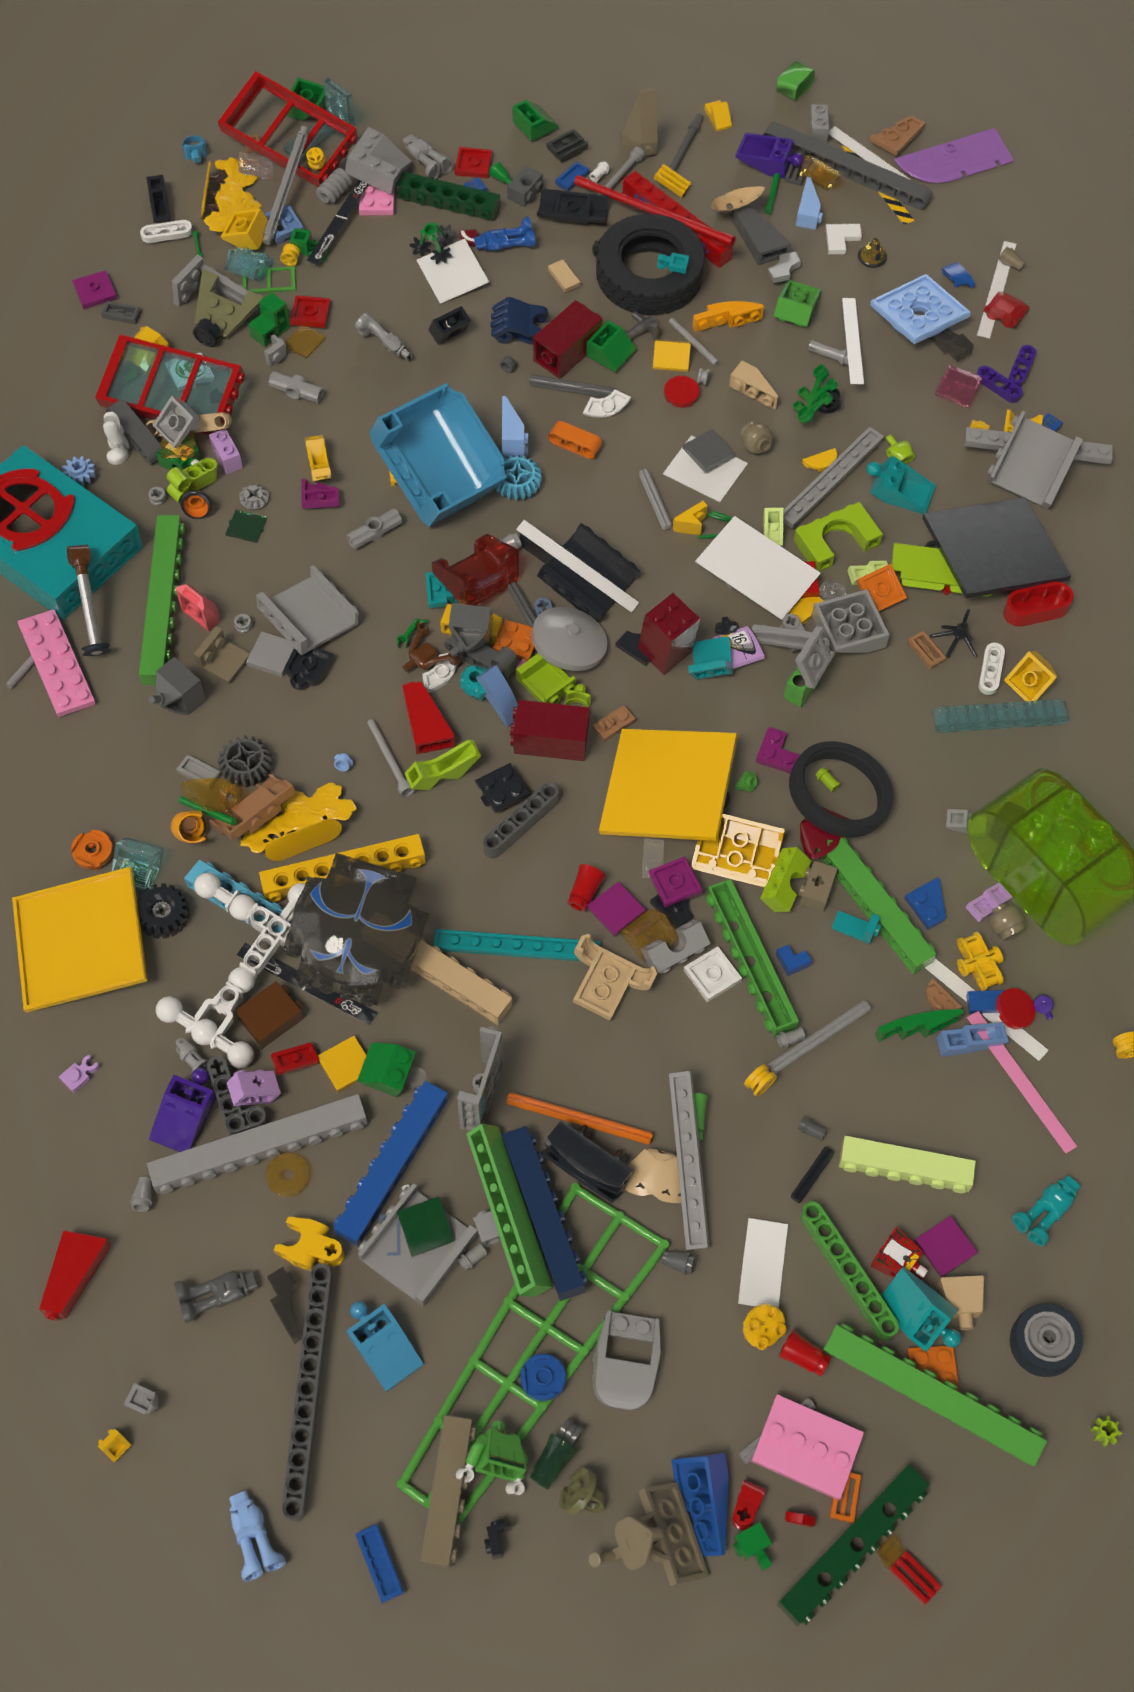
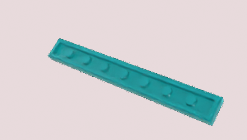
[433,929,601,962]

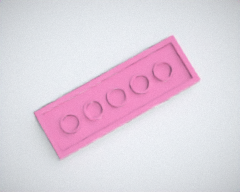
[17,609,95,717]

